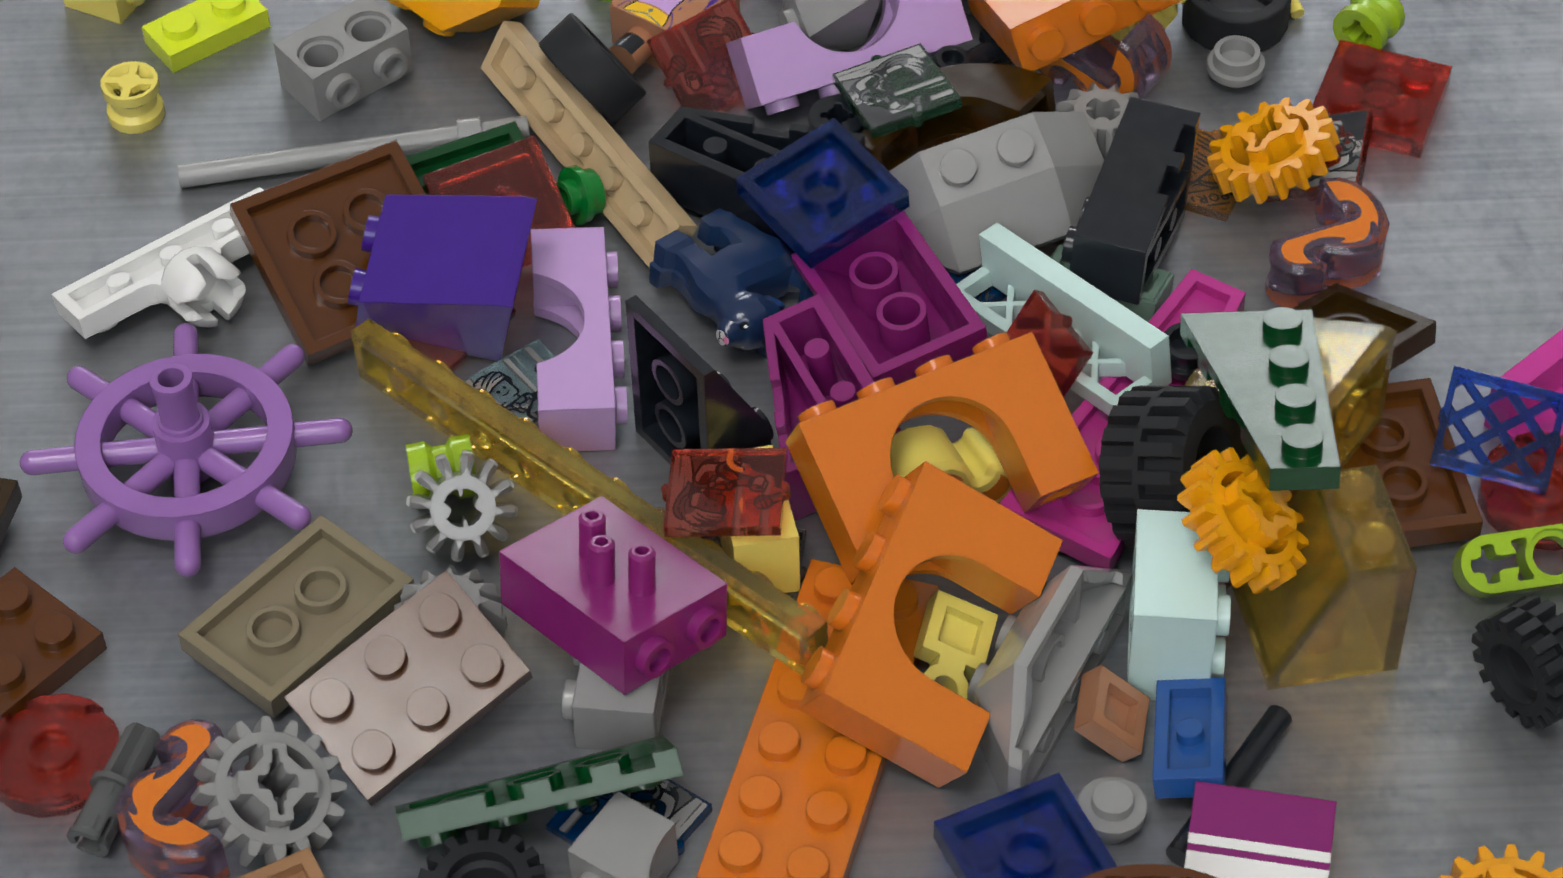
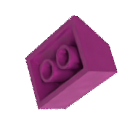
[791,207,988,385]

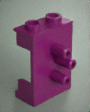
[499,496,727,695]

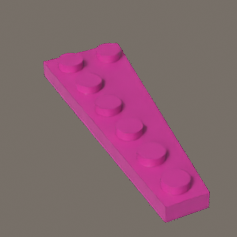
[999,269,1246,569]

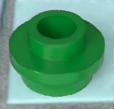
[553,165,606,226]

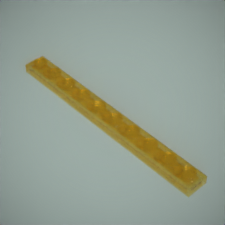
[351,318,828,675]

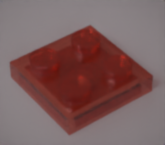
[1313,40,1452,158]

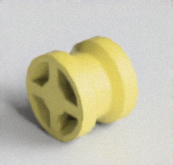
[101,61,165,134]

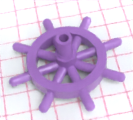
[20,323,353,577]

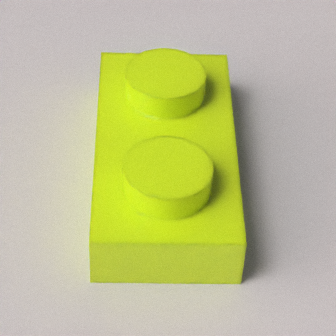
[141,0,271,73]

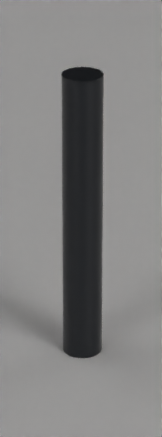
[1166,705,1292,867]

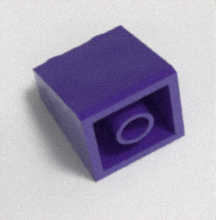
[347,194,537,362]

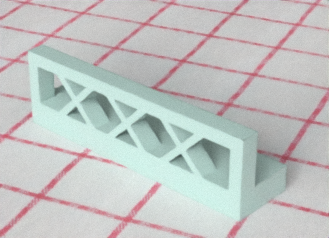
[956,222,1172,416]

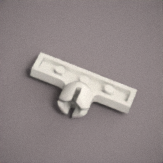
[51,187,264,339]

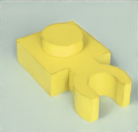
[913,589,998,699]

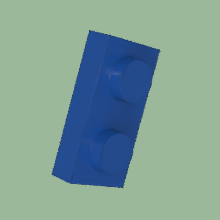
[1153,677,1227,799]

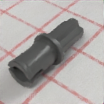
[67,723,161,856]

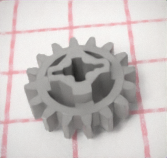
[191,716,347,867]

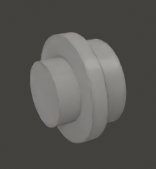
[1207,35,1265,88]
[1077,776,1148,844]

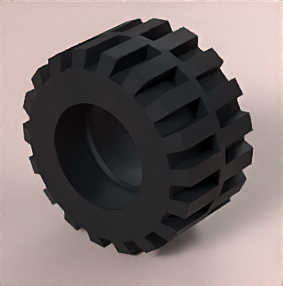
[1099,386,1247,549]

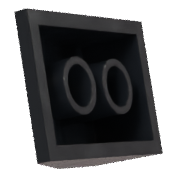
[625,295,774,505]

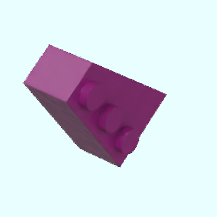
[763,293,901,521]

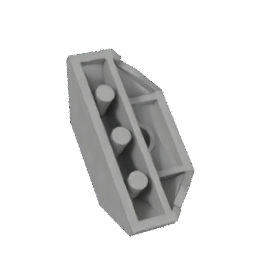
[860,111,1104,276]
[967,565,1132,811]

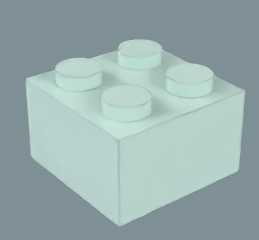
[1127,509,1231,701]

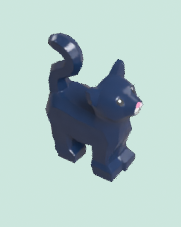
[649,208,814,359]

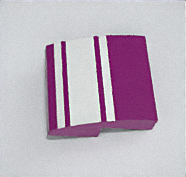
[1184,781,1337,878]

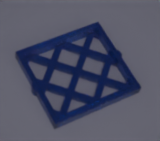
[1429,365,1563,495]

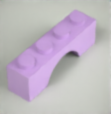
[726,0,973,116]
[531,227,628,453]

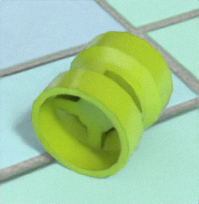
[405,434,476,499]

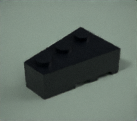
[1062,97,1201,305]
[648,106,865,254]

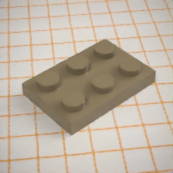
[178,515,415,718]

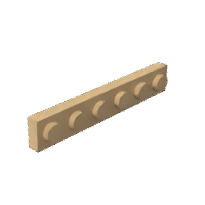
[481,20,698,268]

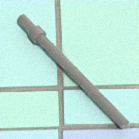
[177,115,530,188]

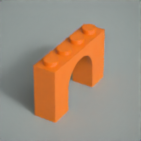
[967,0,1182,71]
[785,332,1099,584]
[798,461,1063,788]

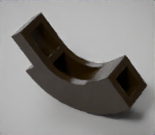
[861,63,1056,187]

